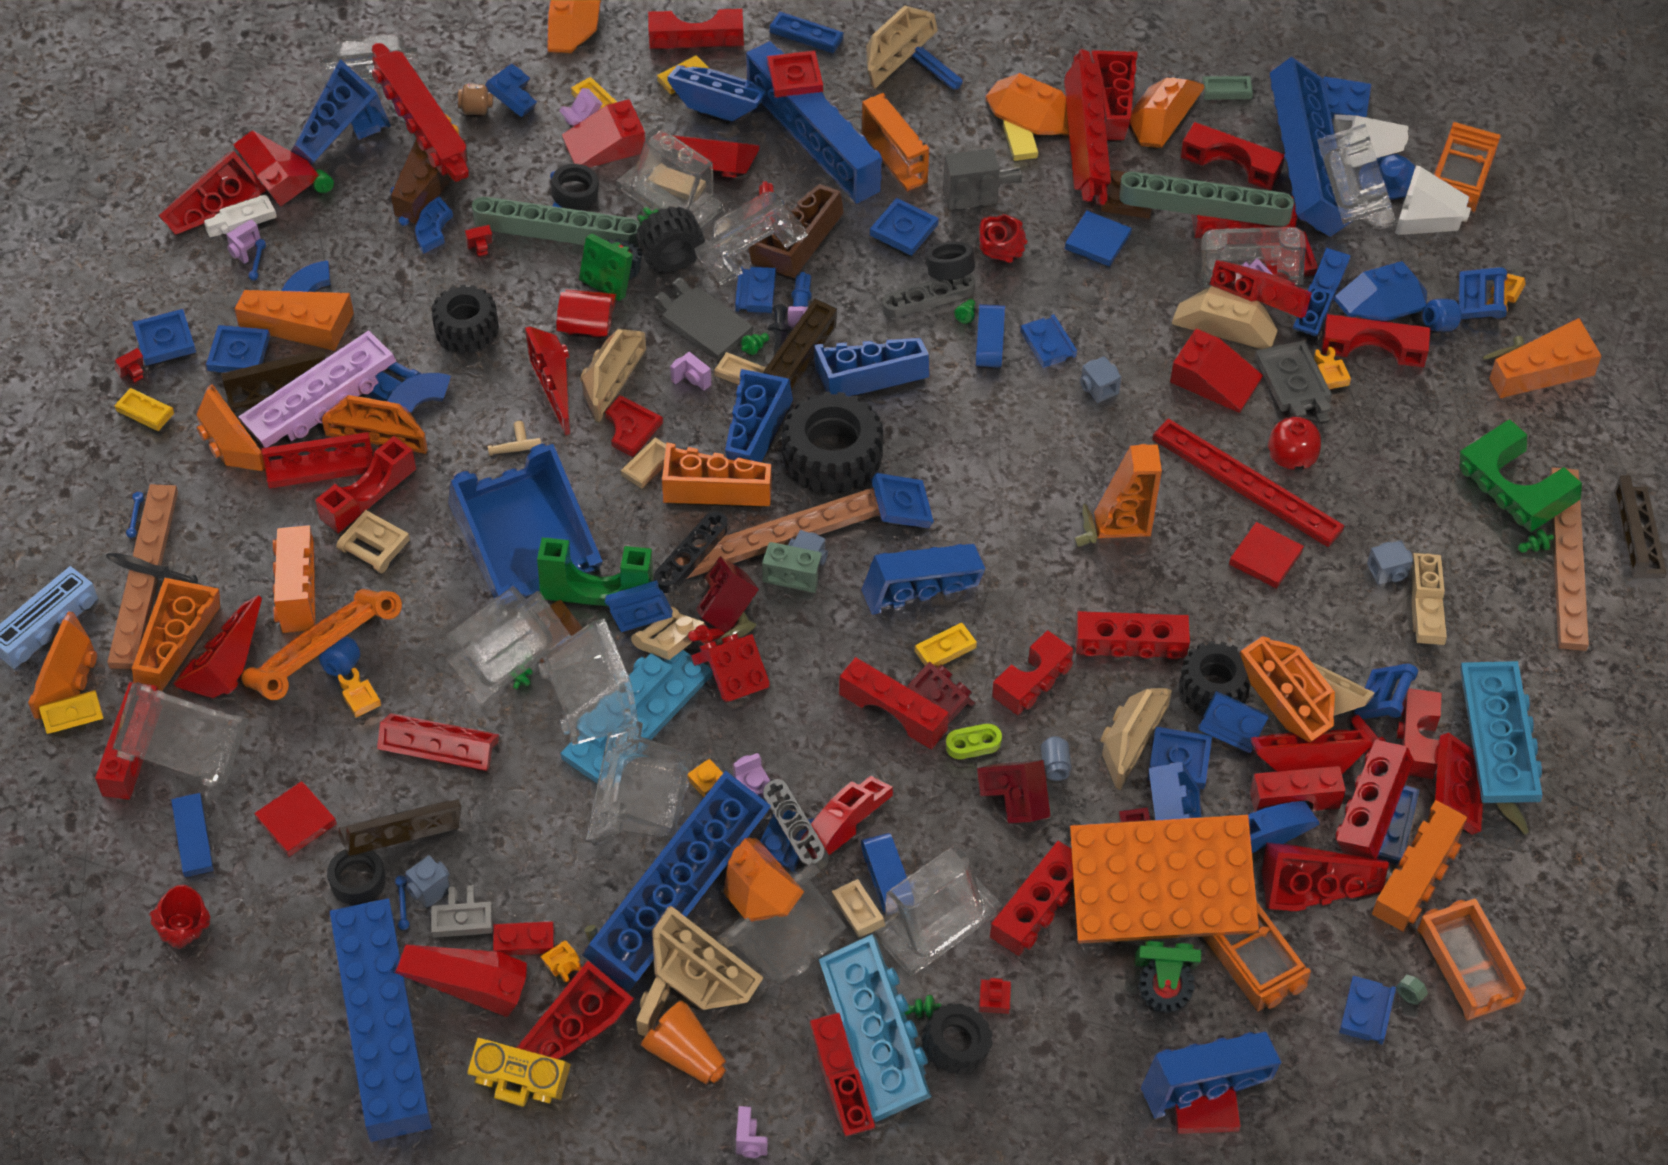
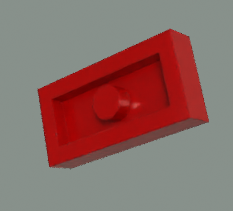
[493,921,554,955]

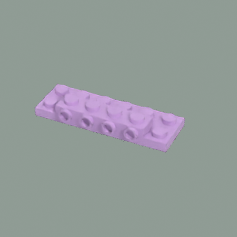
[239,331,396,448]

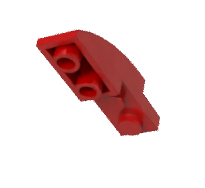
[1209,260,1312,318]
[800,776,893,860]
[809,1013,875,1137]

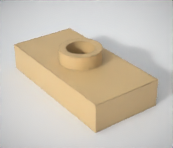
[832,879,885,938]
[636,976,672,1036]

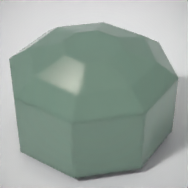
[1396,975,1428,1005]

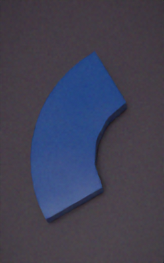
[415,196,453,254]
[282,260,331,292]
[387,373,451,413]

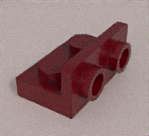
[907,661,975,724]

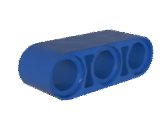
[976,304,1005,368]
[861,833,914,915]

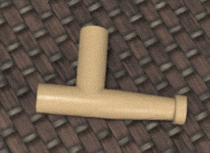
[488,421,541,456]

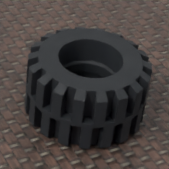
[636,206,706,273]
[431,285,499,354]
[1179,641,1251,716]

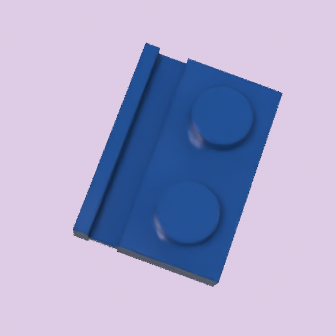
[351,88,391,140]
[735,266,776,313]
[1020,314,1077,368]
[605,580,673,632]
[1198,691,1268,753]
[760,810,814,872]
[1339,975,1396,1045]

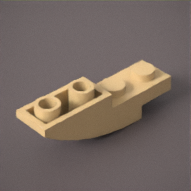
[1412,553,1447,645]

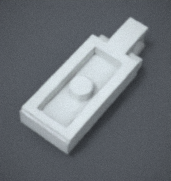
[204,195,277,237]

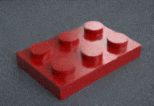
[1435,732,1483,835]

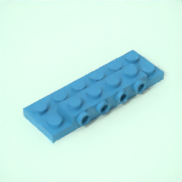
[560,650,713,789]
[1460,661,1542,803]
[819,935,931,1122]

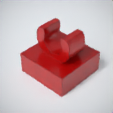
[465,225,492,257]
[115,348,144,383]
[979,978,1011,1014]

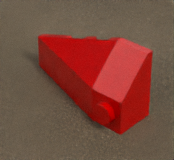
[233,130,319,207]
[158,151,267,235]
[525,326,570,436]
[173,595,262,698]
[395,944,527,1017]
[516,961,634,1060]

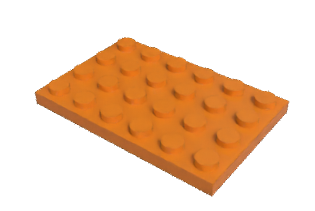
[1070,815,1259,944]

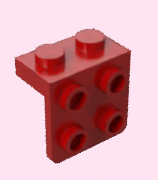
[691,634,770,702]

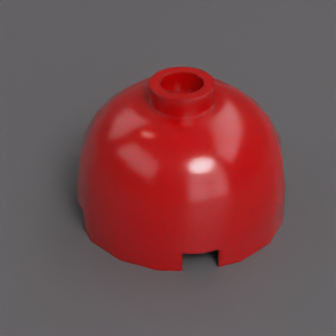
[1268,416,1321,470]

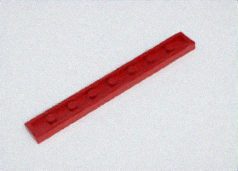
[1152,418,1345,547]

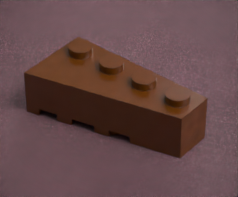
[391,138,468,224]
[747,184,844,278]

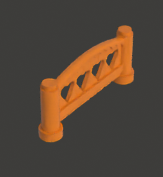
[242,589,402,700]

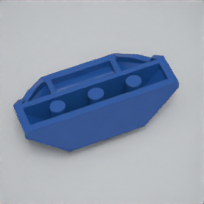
[667,65,766,121]
[1334,261,1427,321]

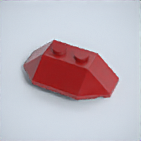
[1251,729,1371,774]

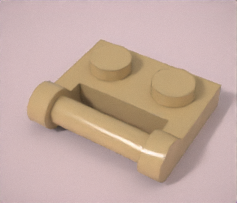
[337,510,410,573]
[631,607,705,660]

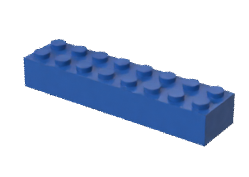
[746,41,882,204]
[1270,56,1353,237]
[582,770,771,992]
[330,898,432,1142]

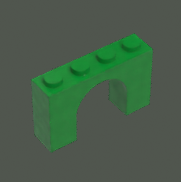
[1459,419,1582,532]
[537,537,653,606]

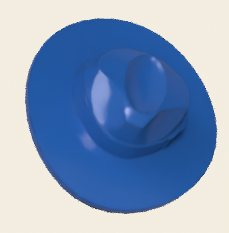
[1357,154,1415,200]

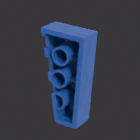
[291,59,377,166]
[725,369,793,462]
[861,544,986,615]
[1149,761,1202,820]
[1141,1032,1281,1119]

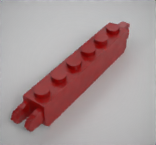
[372,42,469,182]
[1064,49,1111,206]

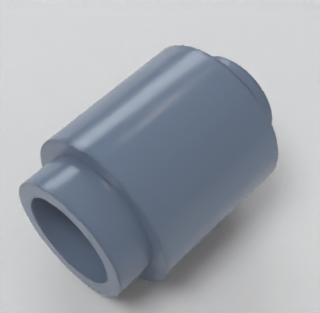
[1040,736,1072,781]

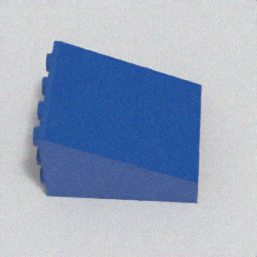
[448,443,603,607]

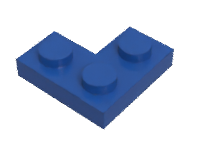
[485,63,537,117]

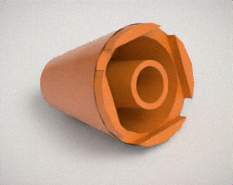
[641,1001,726,1084]

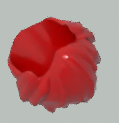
[979,214,1028,263]
[149,884,211,949]

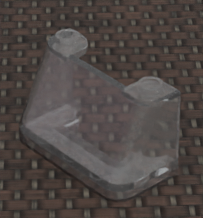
[1200,227,1306,288]
[538,618,639,745]
[113,682,249,789]

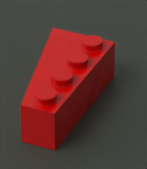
[1090,50,1138,140]

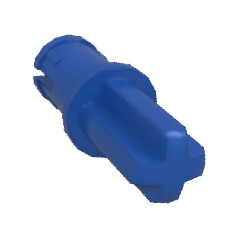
[792,272,812,307]

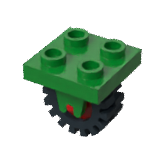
[579,233,643,301]
[1135,941,1201,1013]

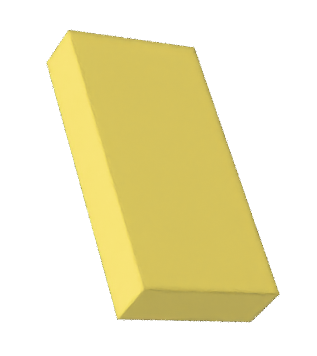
[1003,120,1038,161]

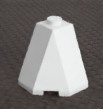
[1333,115,1408,165]
[1395,166,1471,235]

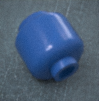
[1422,298,1462,332]
[319,636,361,677]

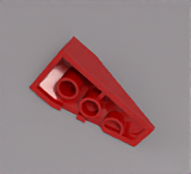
[651,133,760,178]
[1262,843,1389,911]

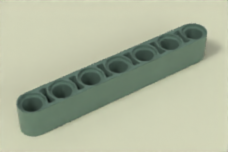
[1119,172,1294,227]
[472,197,640,247]

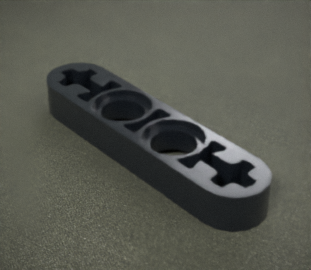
[654,511,728,593]

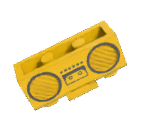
[468,1038,571,1107]

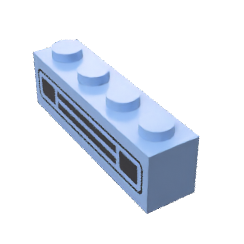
[0,566,98,669]

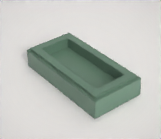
[1202,76,1253,100]

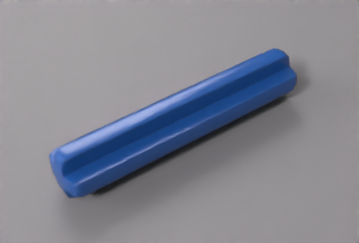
[911,46,963,90]

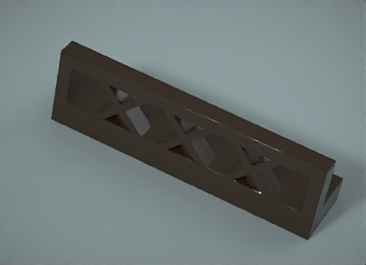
[763,298,837,391]
[221,349,326,413]
[1614,475,1667,578]
[338,799,462,856]

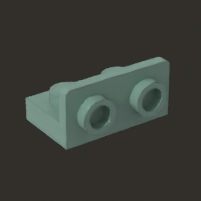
[762,542,822,593]

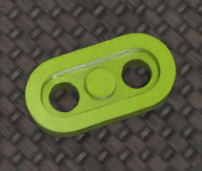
[946,724,1002,759]

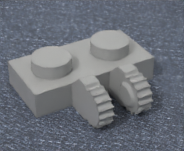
[431,885,492,938]

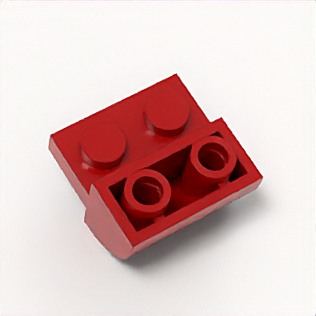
[556,289,616,337]

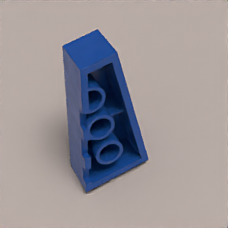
[814,338,929,397]

